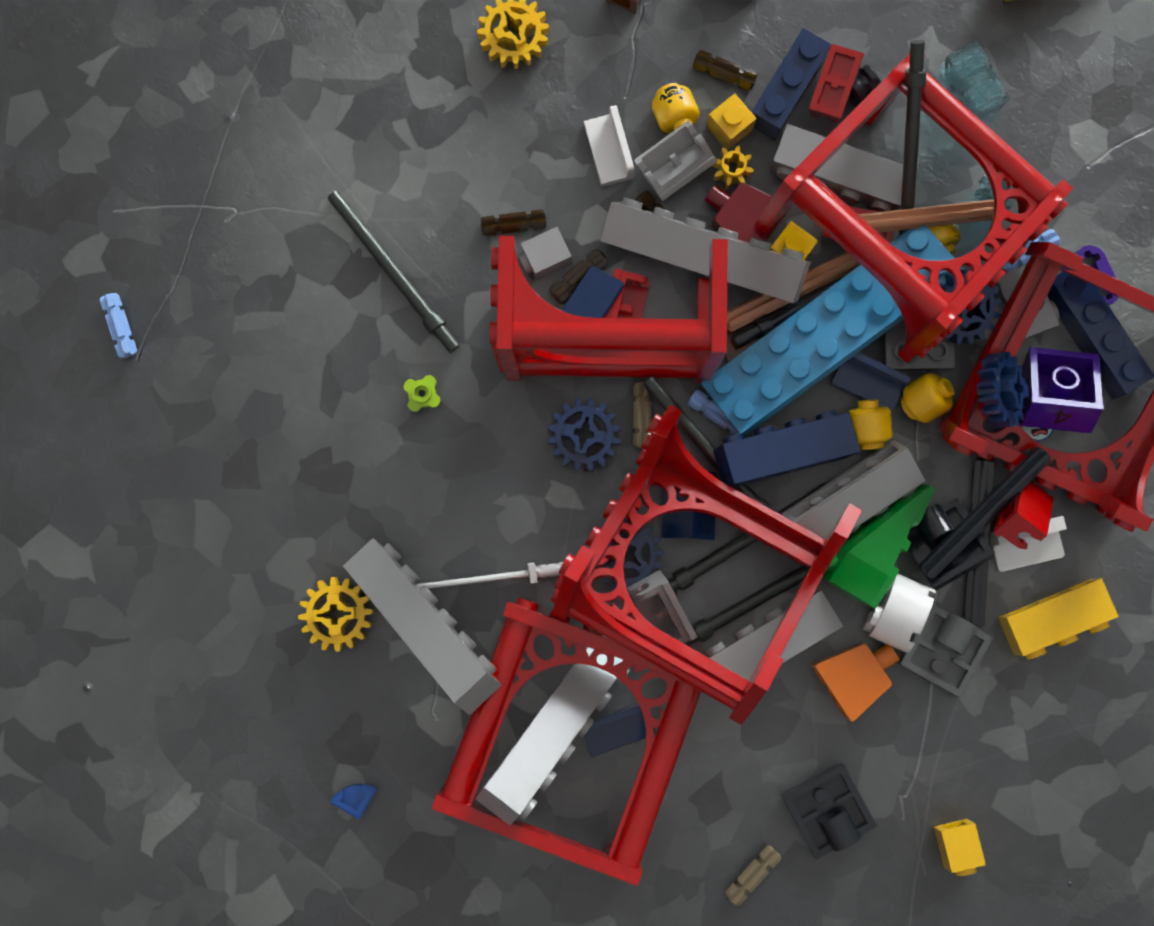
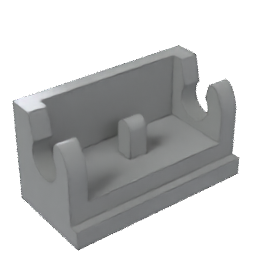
[634,120,717,201]
[627,570,698,643]

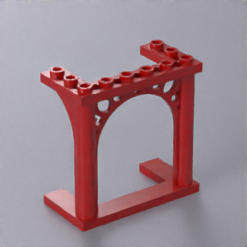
[755,53,1073,363]
[490,236,728,384]
[937,242,1154,533]
[550,405,862,725]
[431,598,701,886]

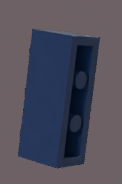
[752,27,831,141]

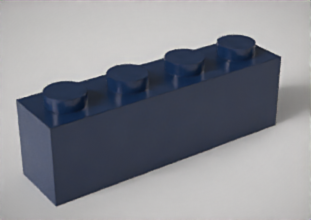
[1047,272,1154,400]
[713,410,861,488]

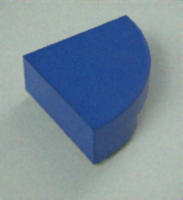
[329,784,378,820]

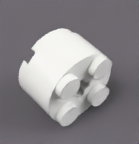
[863,574,936,653]

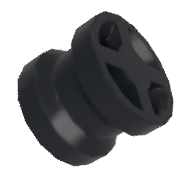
[849,65,881,107]

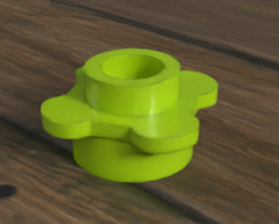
[404,375,441,412]

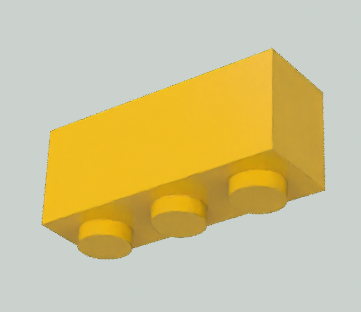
[997,578,1119,660]

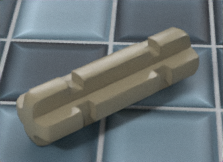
[632,382,652,449]
[725,845,782,907]

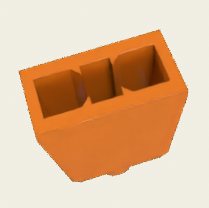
[810,642,899,722]

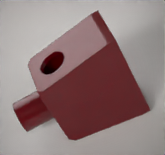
[704,182,790,243]

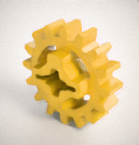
[477,0,549,69]
[298,577,375,652]

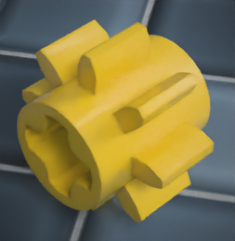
[712,145,754,190]

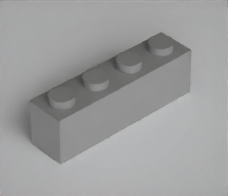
[770,124,903,212]
[781,440,925,539]
[704,590,843,681]

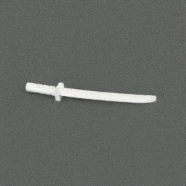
[417,562,563,589]

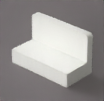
[584,105,634,187]
[990,516,1067,572]

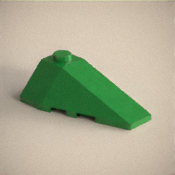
[821,483,935,609]

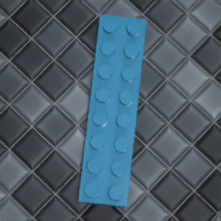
[701,224,964,437]

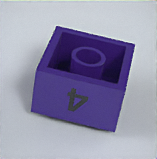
[1021,347,1103,433]

